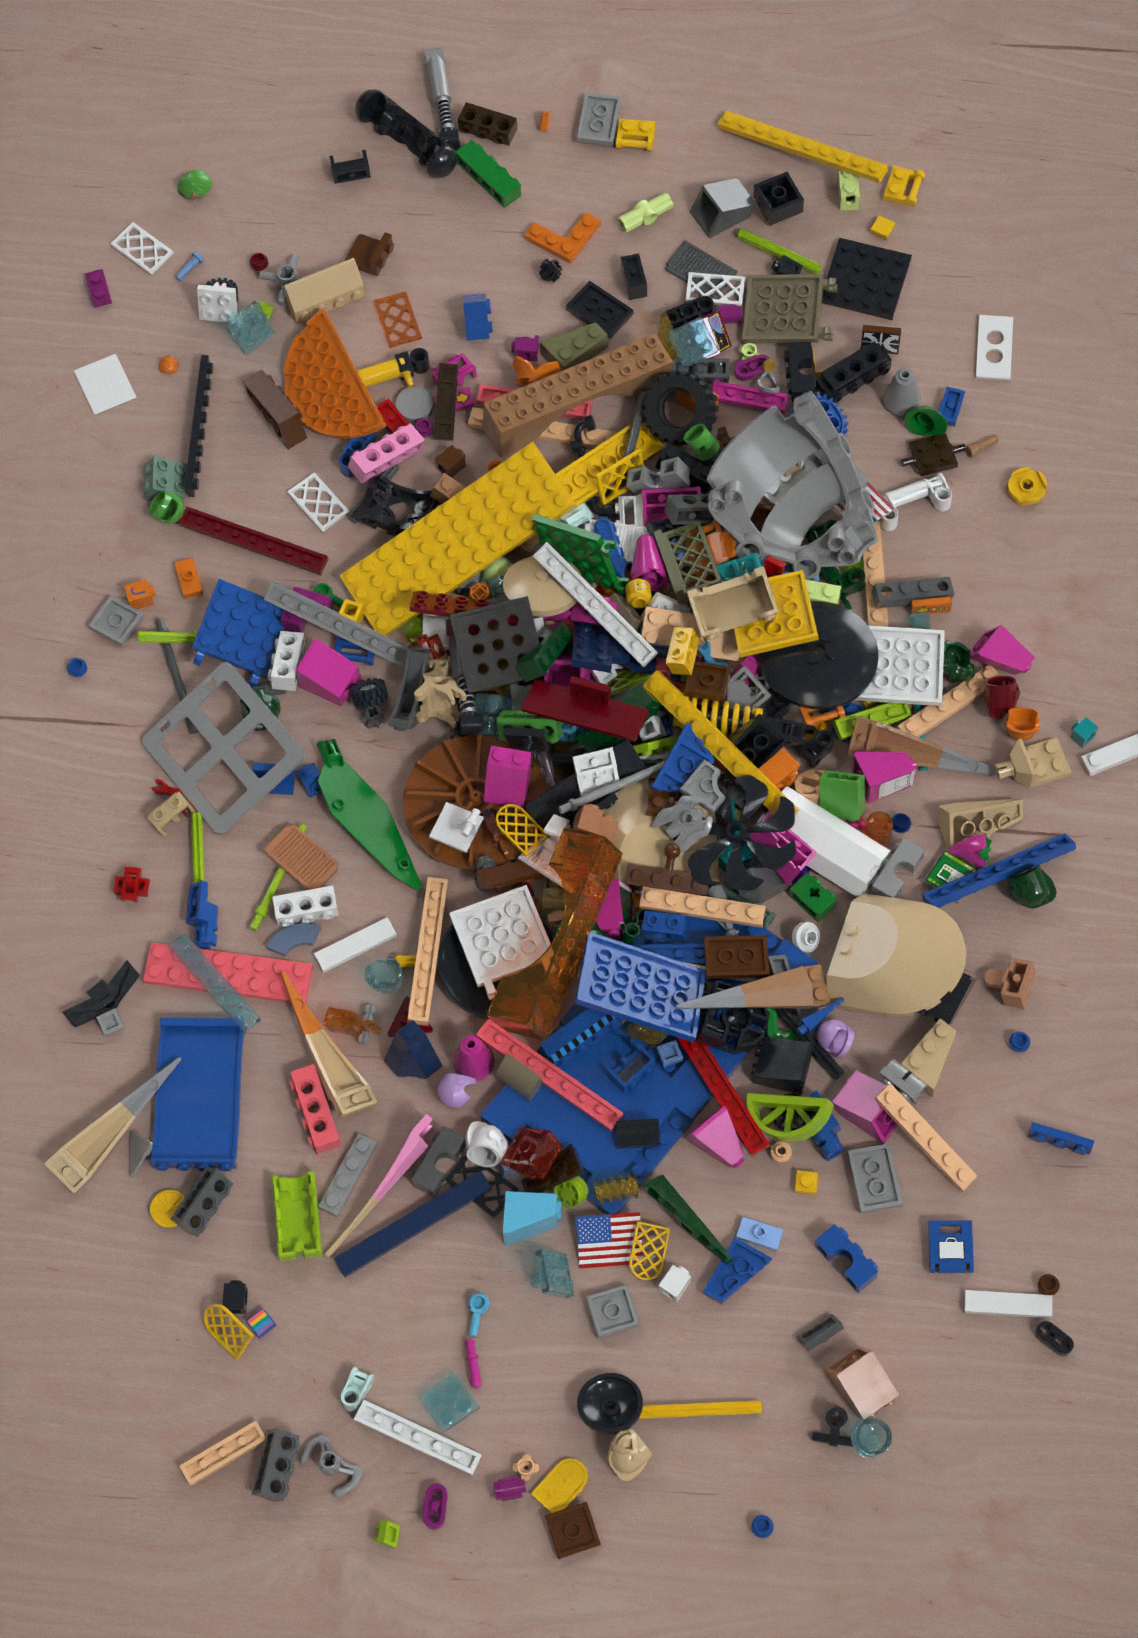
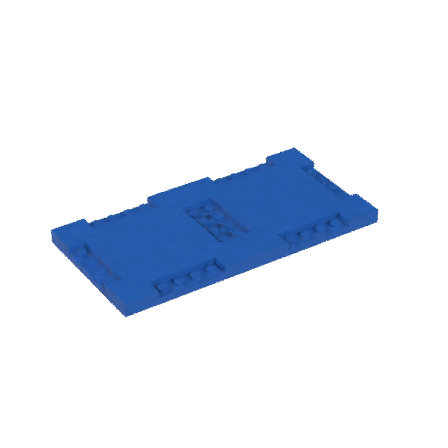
[480,885,818,1215]

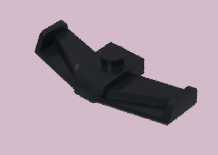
[62,960,140,1028]

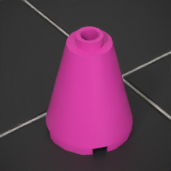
[629,534,669,591]
[453,1036,495,1081]

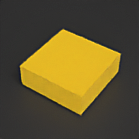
[870,215,896,240]

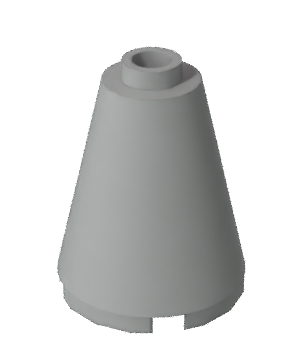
[883,368,921,417]

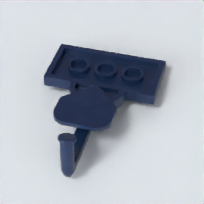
[571,622,682,682]

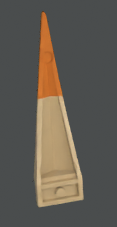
[280,970,378,1118]

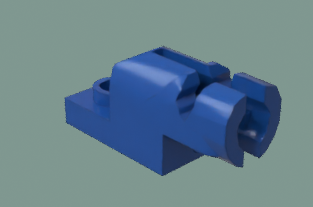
[186,880,218,949]
[810,1090,844,1161]

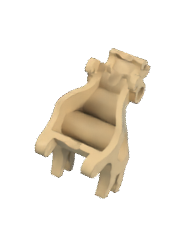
[414,656,466,728]

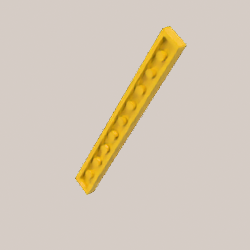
[717,111,888,183]
[643,671,799,815]

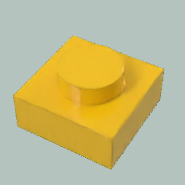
[795,1170,818,1195]

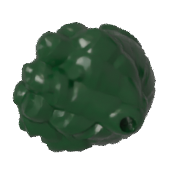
[943,641,975,683]

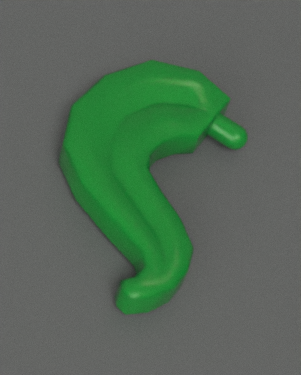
[766,1008,796,1040]

